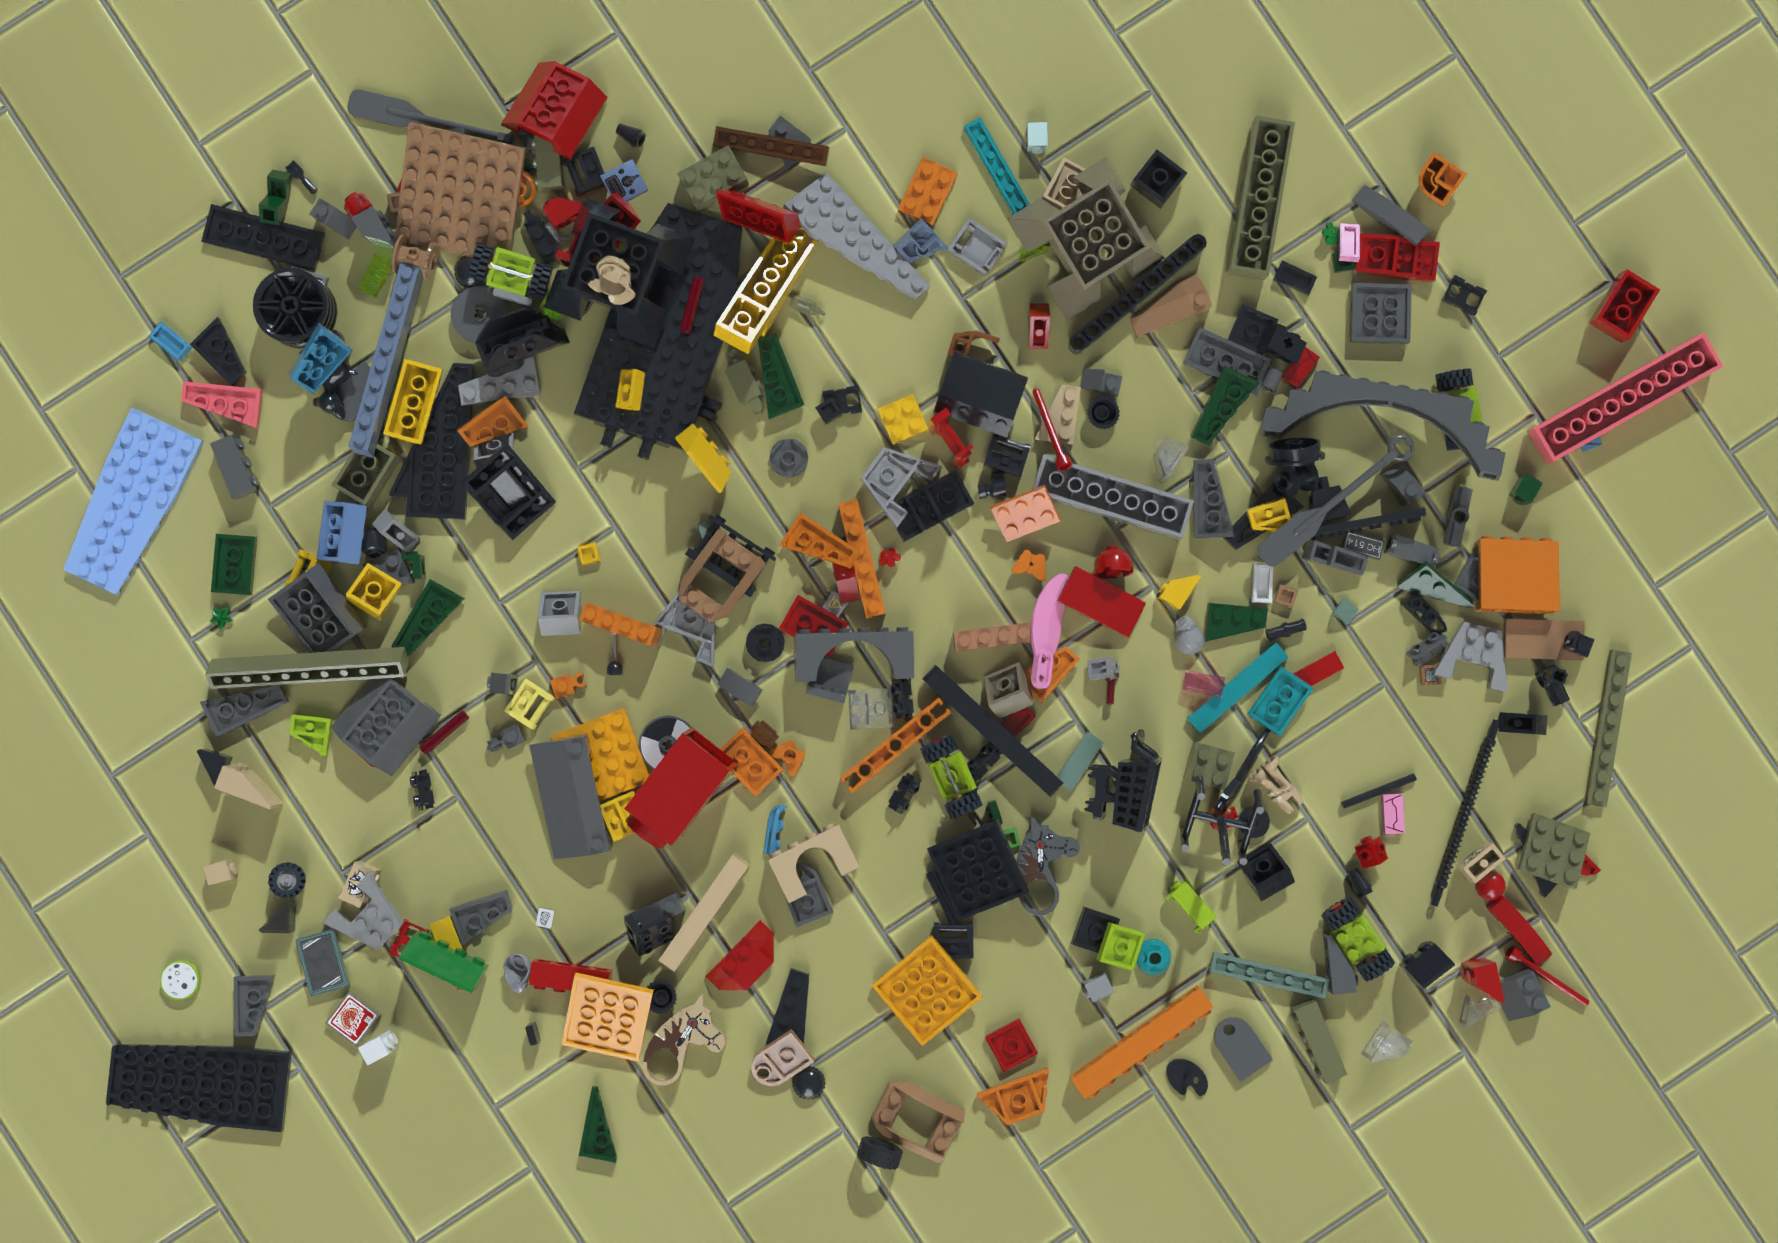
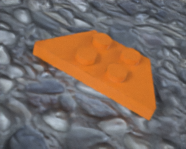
[977,1067,1049,1126]

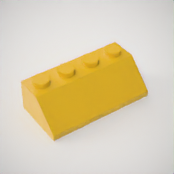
[383,359,443,445]

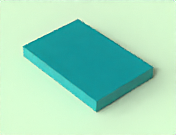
[1247,666,1314,736]

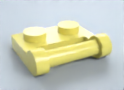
[504,678,556,730]

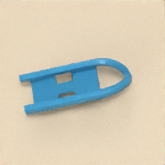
[763,805,787,855]

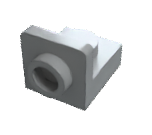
[1087,657,1120,681]

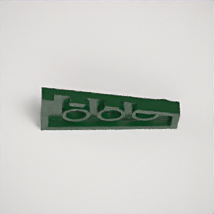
[758,333,805,420]
[1190,365,1261,445]
[391,579,465,657]

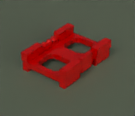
[388,919,430,958]

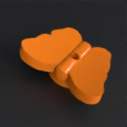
[1011,550,1047,581]
[769,740,805,777]

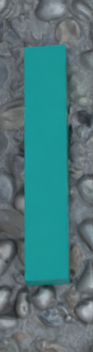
[963,118,1030,215]
[1186,642,1288,733]

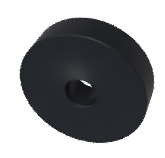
[1237,806,1270,838]

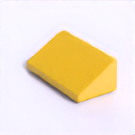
[615,369,645,411]
[428,916,462,950]

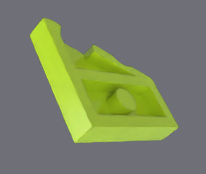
[289,714,333,756]

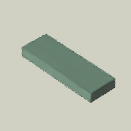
[1057,732,1104,791]

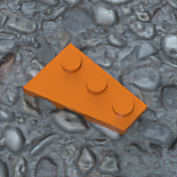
[457,395,529,447]
[1024,646,1080,703]

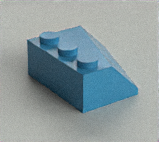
[289,323,353,394]

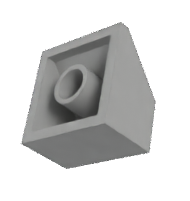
[538,591,582,636]

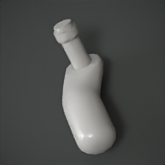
[545,222,570,243]

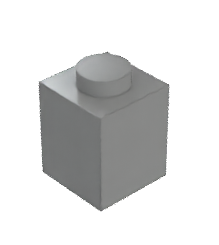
[1081,972,1114,1002]

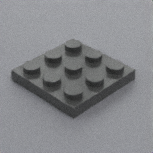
[1350,283,1412,344]

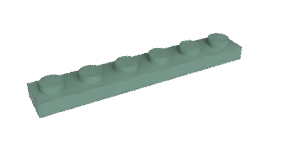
[1209,952,1329,999]

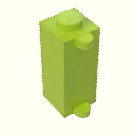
[1165,880,1217,933]

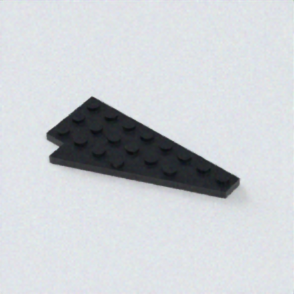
[389,363,474,520]

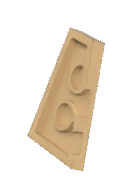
[1034,385,1081,446]

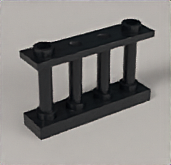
[685,514,777,598]

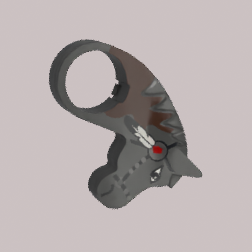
[1017,817,1080,915]

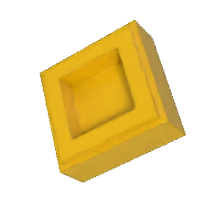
[577,542,601,566]

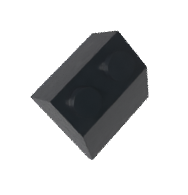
[1237,843,1295,902]
[1399,941,1455,989]

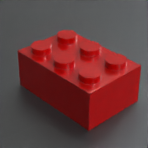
[1588,269,1661,343]

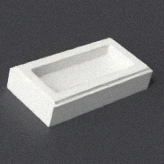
[1251,563,1274,603]

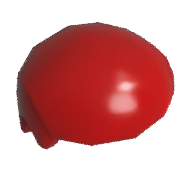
[1475,869,1506,901]

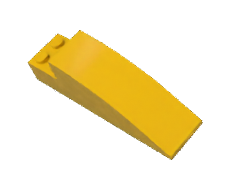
[714,227,819,354]

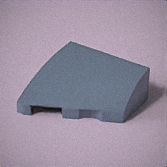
[893,218,948,263]

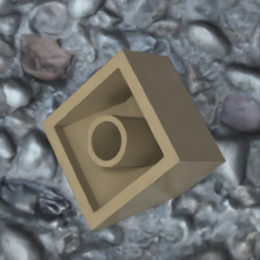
[984,662,1034,719]

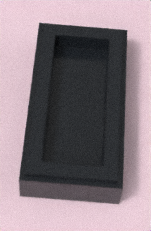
[1273,260,1317,295]

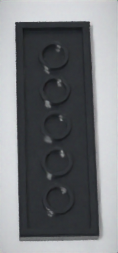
[201,204,325,271]

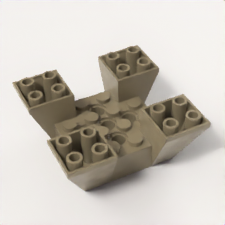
[1007,157,1165,320]

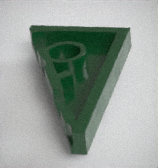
[579,1086,618,1163]

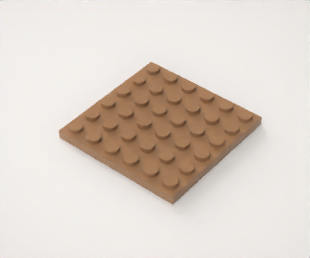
[395,122,526,262]

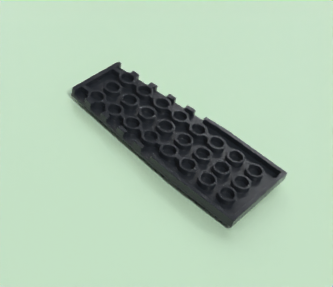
[106,1044,292,1132]

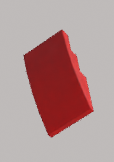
[1356,233,1440,282]
[1057,566,1146,638]

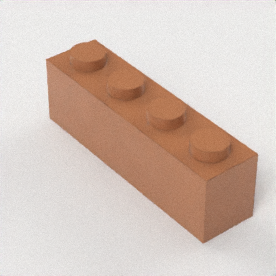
[953,622,1031,652]

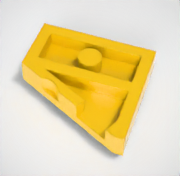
[1246,497,1291,532]
[600,791,635,842]

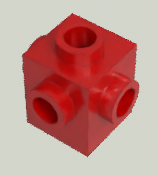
[1354,836,1389,869]

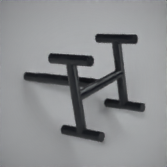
[1180,776,1264,866]

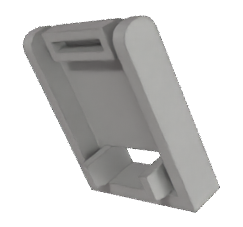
[947,218,1007,277]

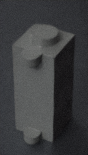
[1384,534,1440,567]

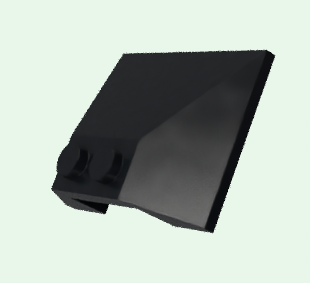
[462,443,556,540]

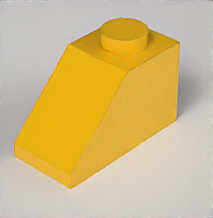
[1158,575,1201,610]

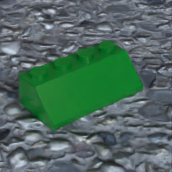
[398,931,489,993]

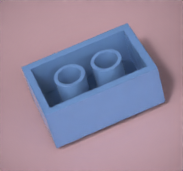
[317,501,367,564]

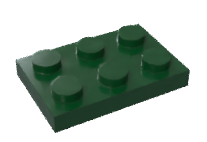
[211,534,257,595]

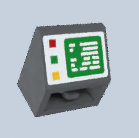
[352,206,398,249]

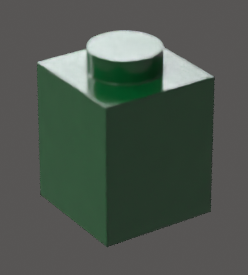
[1509,473,1543,506]

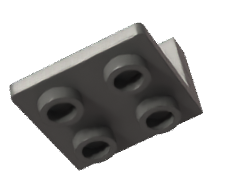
[806,658,854,703]

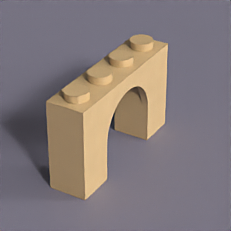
[767,823,859,903]

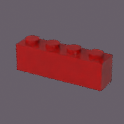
[529,958,613,993]

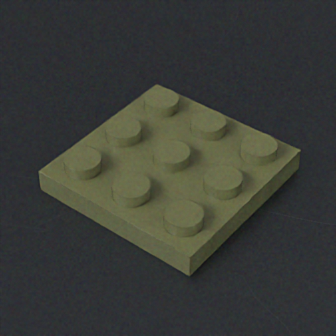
[1517,813,1590,889]

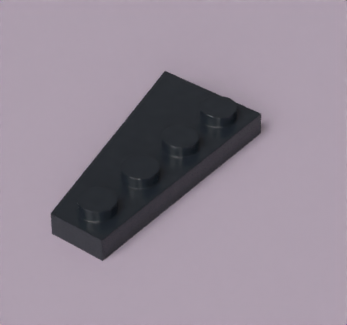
[1223,482,1304,550]
[766,968,810,1045]

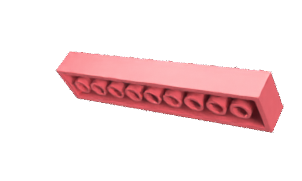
[1527,332,1723,464]

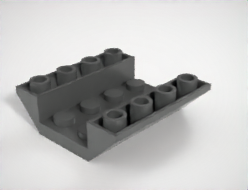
[331,678,441,776]

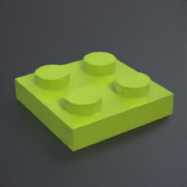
[1096,922,1145,971]

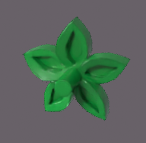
[209,607,233,630]

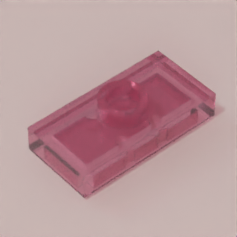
[1183,671,1225,697]

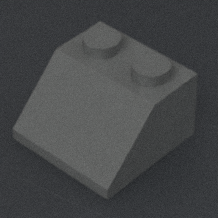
[1499,968,1551,1021]

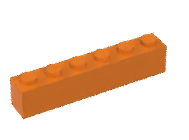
[838,499,885,619]

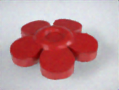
[879,548,901,567]

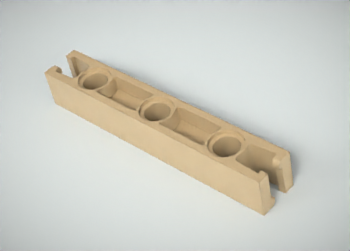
[659,853,750,972]

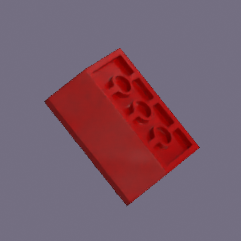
[501,61,608,160]

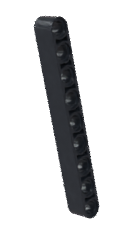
[1068,234,1207,354]
[922,665,1064,797]

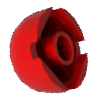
[1094,546,1134,579]

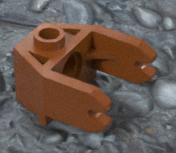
[948,330,1000,357]

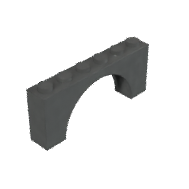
[794,627,914,682]

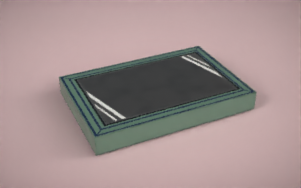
[295,929,350,997]

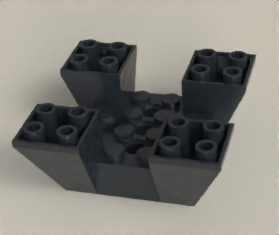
[544,197,695,348]

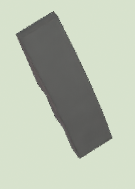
[1352,185,1430,246]

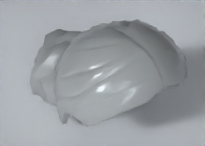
[1175,615,1204,655]
[503,953,531,993]

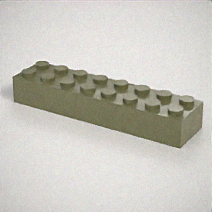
[1227,115,1295,280]

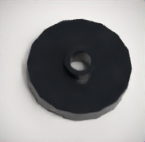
[746,623,785,662]

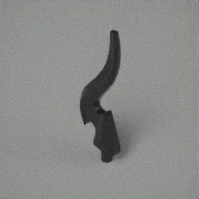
[1214,728,1271,812]

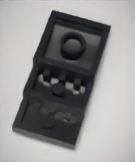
[895,470,975,543]

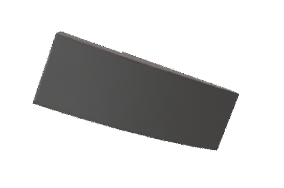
[1302,540,1368,575]

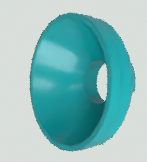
[1136,939,1171,975]

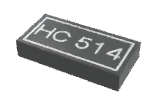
[1341,531,1385,560]

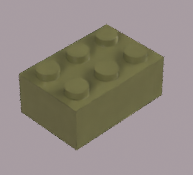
[677,145,749,213]
[331,443,401,508]

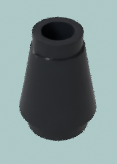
[616,123,646,148]
[1348,868,1373,898]

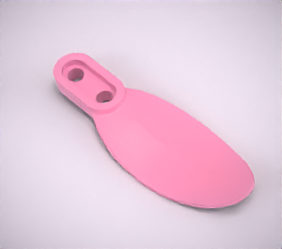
[1031,573,1068,689]

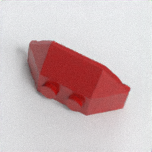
[705,920,774,991]

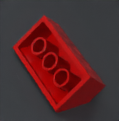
[716,190,801,243]

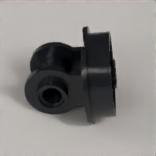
[1265,437,1325,497]

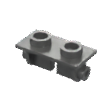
[1406,633,1449,666]

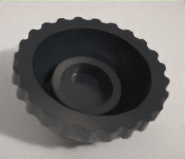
[454,256,484,288]
[1087,396,1120,429]
[647,980,677,1014]
[792,1066,826,1100]

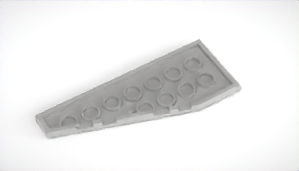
[783,172,930,300]

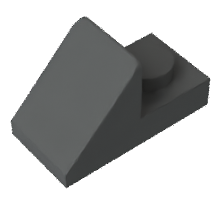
[1080,369,1123,396]

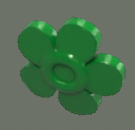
[1322,222,1339,245]

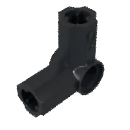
[1535,664,1570,706]

